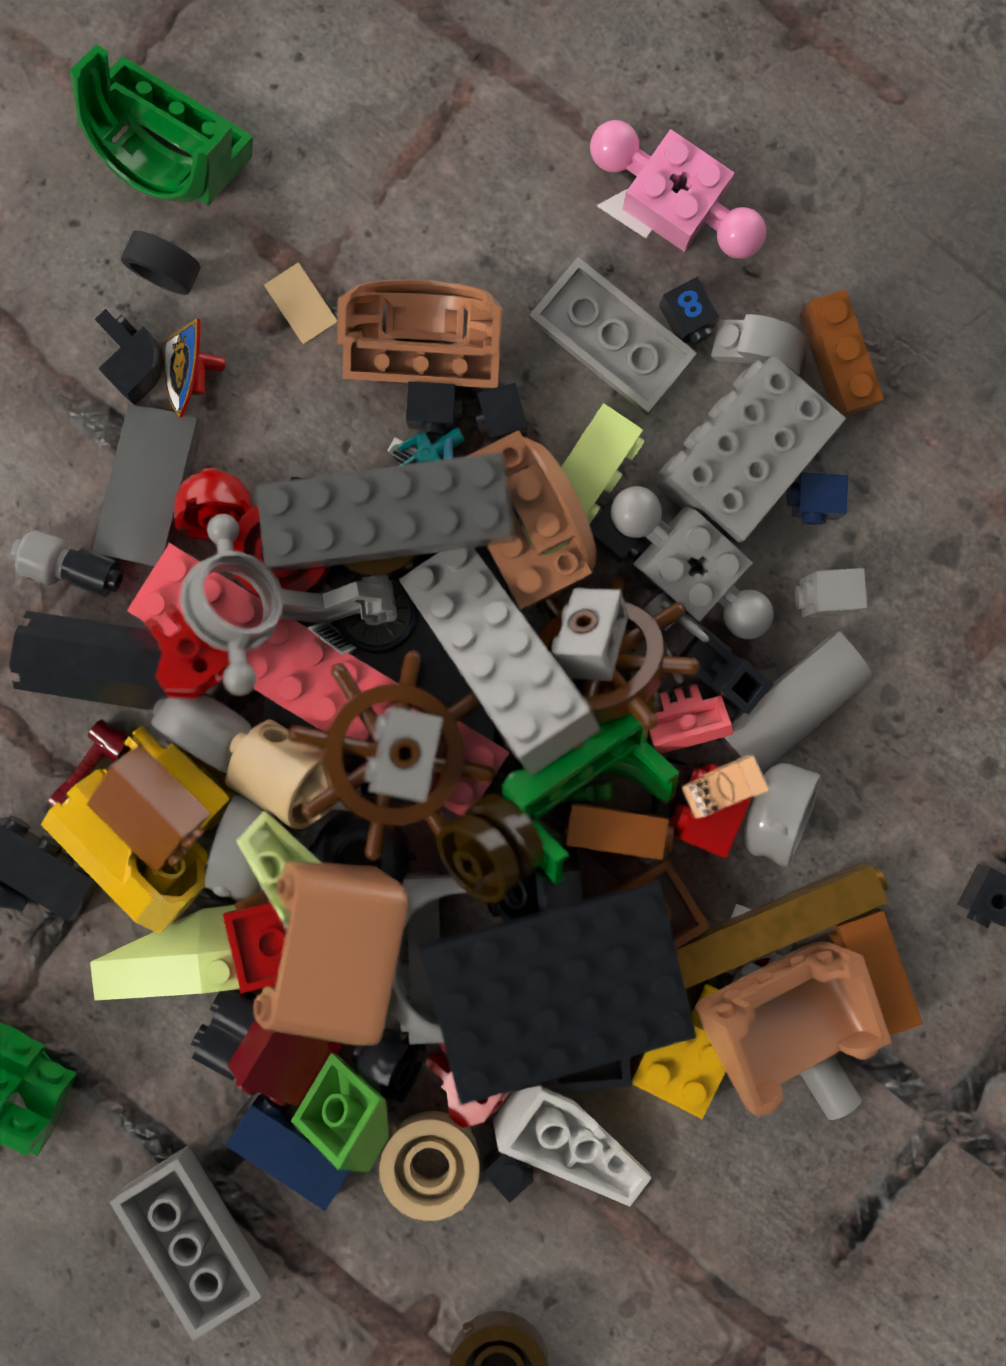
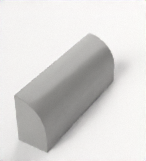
[720,631,873,774]

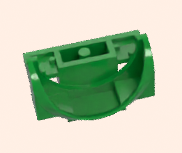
[0,1023,76,1156]

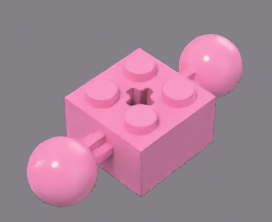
[590,120,767,259]

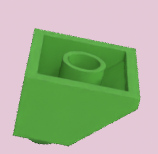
[291,1053,389,1172]

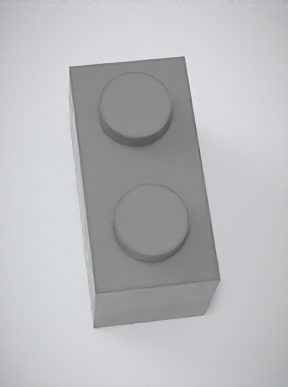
[794,568,867,618]

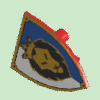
[163,318,225,418]

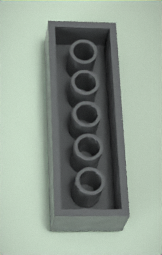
[256,452,516,572]

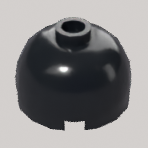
[352,1028,426,1112]

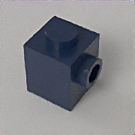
[786,472,848,525]

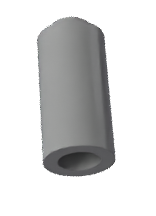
[800,1055,862,1120]

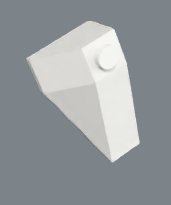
[493,1086,651,1206]

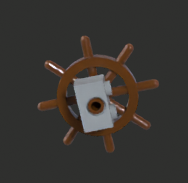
[538,579,700,749]
[288,651,495,860]

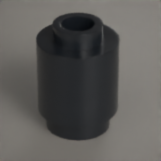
[60,548,124,597]

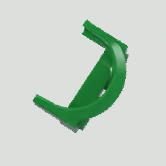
[69,44,253,206]
[503,713,679,884]

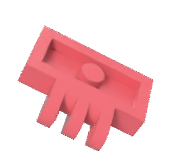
[649,683,733,754]

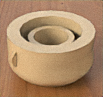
[379,1111,480,1221]

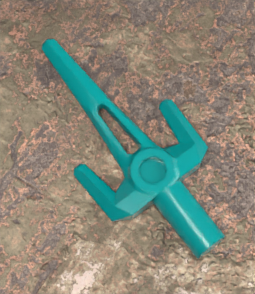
[397,427,465,466]

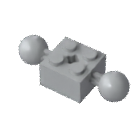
[611,486,774,639]

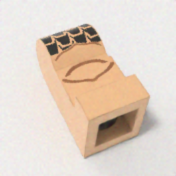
[682,755,769,818]

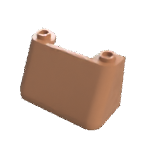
[254,861,408,1045]
[695,941,891,1117]

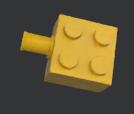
[124,726,237,831]
[630,984,726,1119]

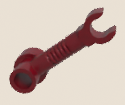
[47,719,133,807]

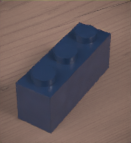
[225,1095,351,1211]

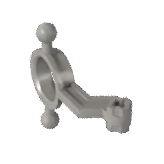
[180,514,397,695]

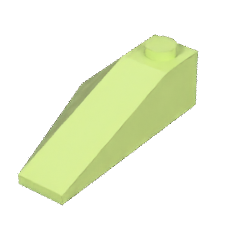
[236,810,321,929]
[90,904,240,1001]

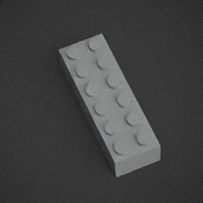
[399,548,600,776]

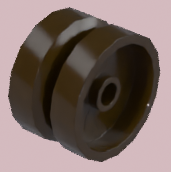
[437,795,544,903]

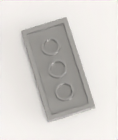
[529,257,697,416]

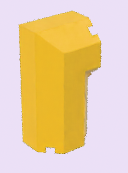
[41,768,208,934]

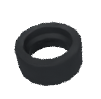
[120,230,201,295]

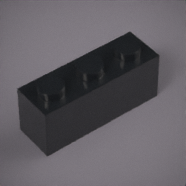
[0,816,99,921]

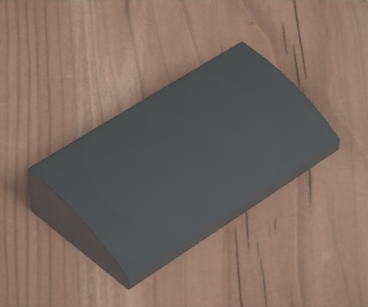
[92,405,204,568]

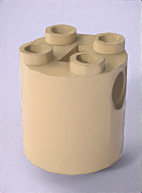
[225,719,334,830]

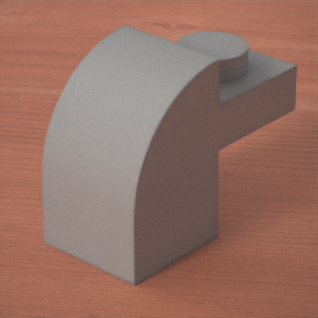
[711,314,808,375]

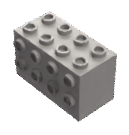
[655,355,846,544]

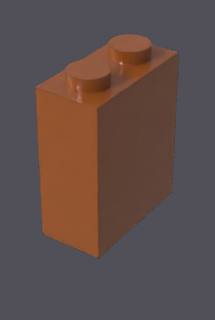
[86,744,211,873]
[563,802,673,860]

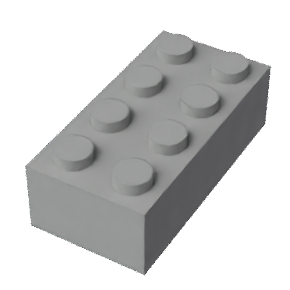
[109,1145,270,1341]

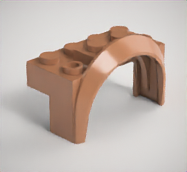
[337,279,503,388]
[467,430,596,612]

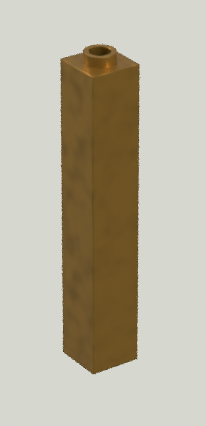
[676,862,889,989]

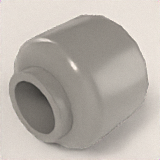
[10,530,69,586]

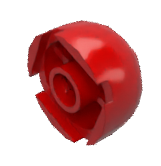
[174,468,252,540]

